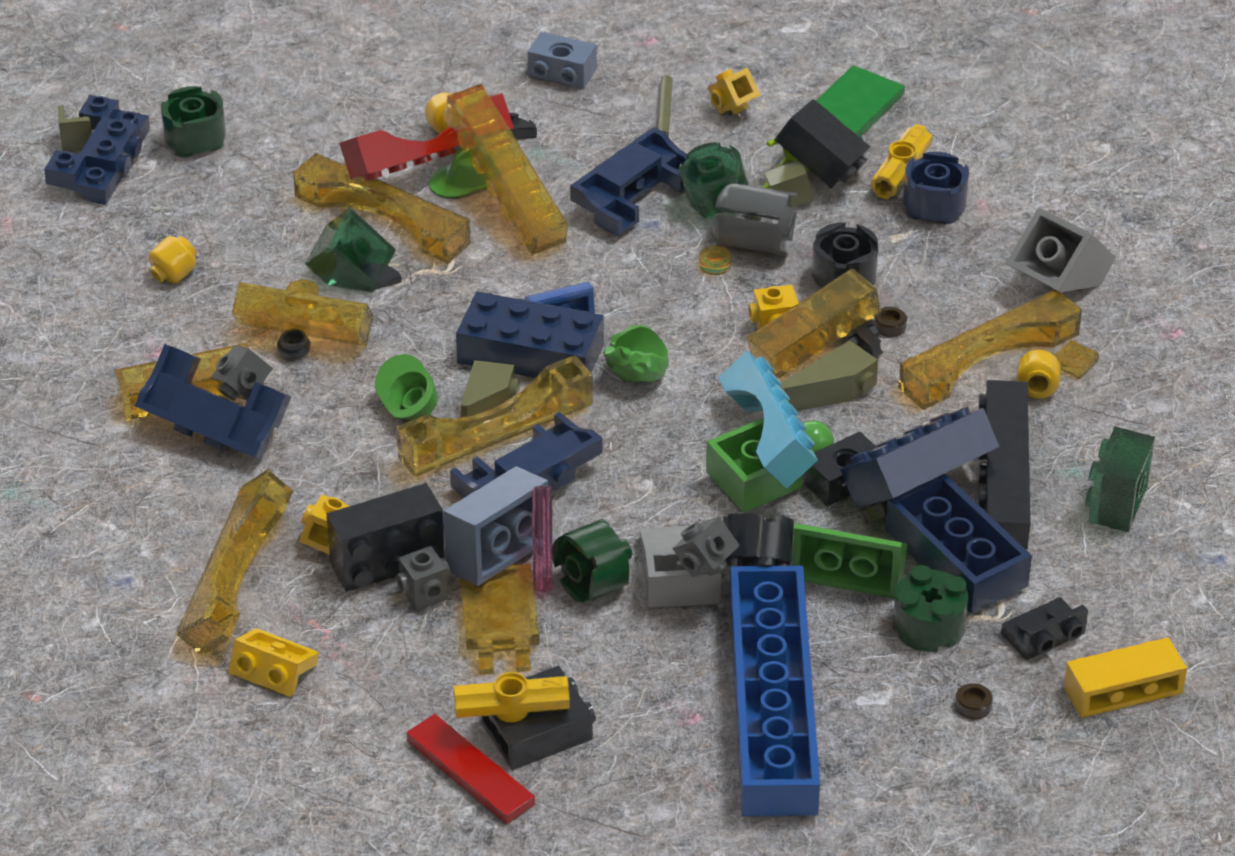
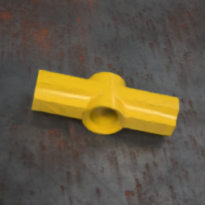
[871,124,932,200]
[453,672,570,722]

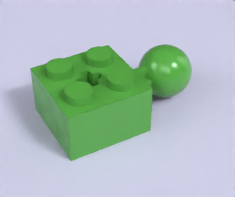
[706,417,834,513]

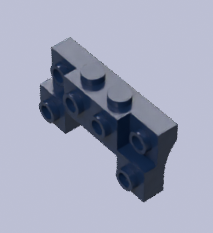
[44,94,150,205]
[570,127,701,237]
[134,344,292,459]
[450,411,603,498]

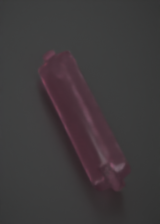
[533,485,553,592]

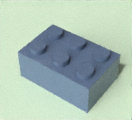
[443,466,550,586]

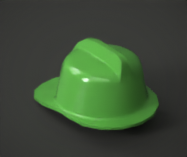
[429,146,503,198]
[375,354,438,422]

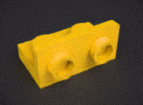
[229,628,319,697]

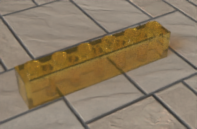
[444,83,568,255]

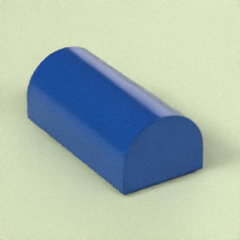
[524,281,595,313]

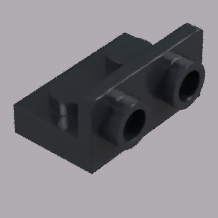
[1001,597,1088,661]

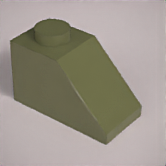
[460,360,520,431]

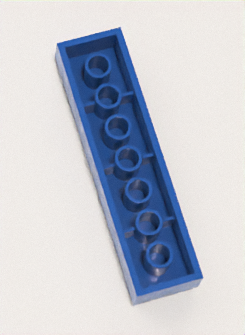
[729,566,820,816]

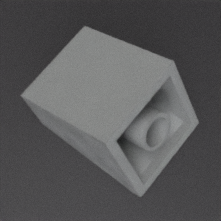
[1005,207,1117,293]

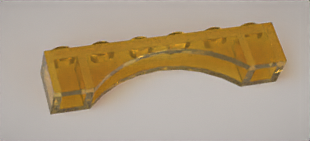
[293,153,471,264]
[898,290,1082,410]
[396,355,593,477]
[175,469,293,656]

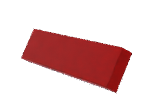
[406,713,535,824]

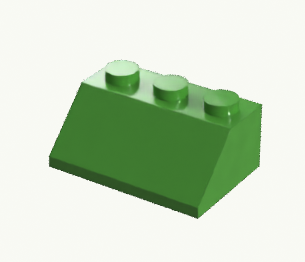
[792,523,907,598]

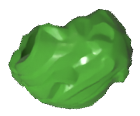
[603,325,669,383]

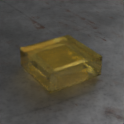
[1054,340,1099,379]

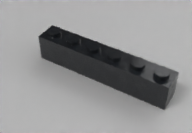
[978,380,1031,549]

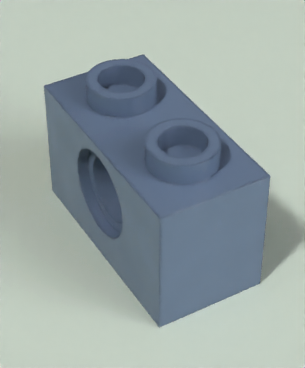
[527,32,597,89]

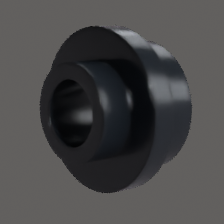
[277,329,311,359]

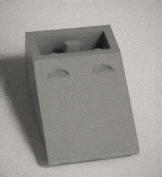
[640,526,721,608]

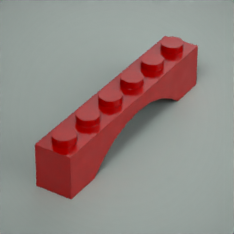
[339,93,514,182]

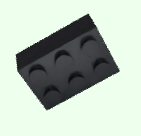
[326,483,445,592]

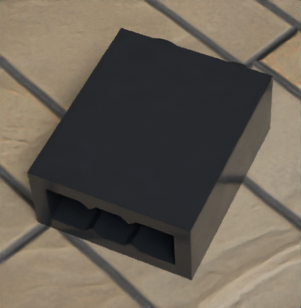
[774,98,871,189]
[479,665,596,770]

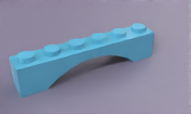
[718,350,818,488]

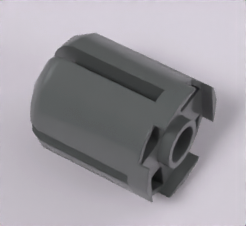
[713,183,798,256]

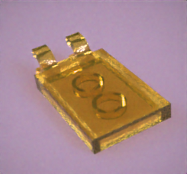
[460,564,540,675]

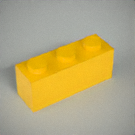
[1063,637,1187,718]

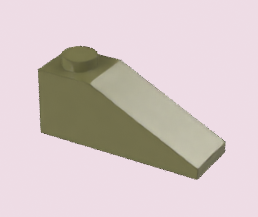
[780,340,878,411]

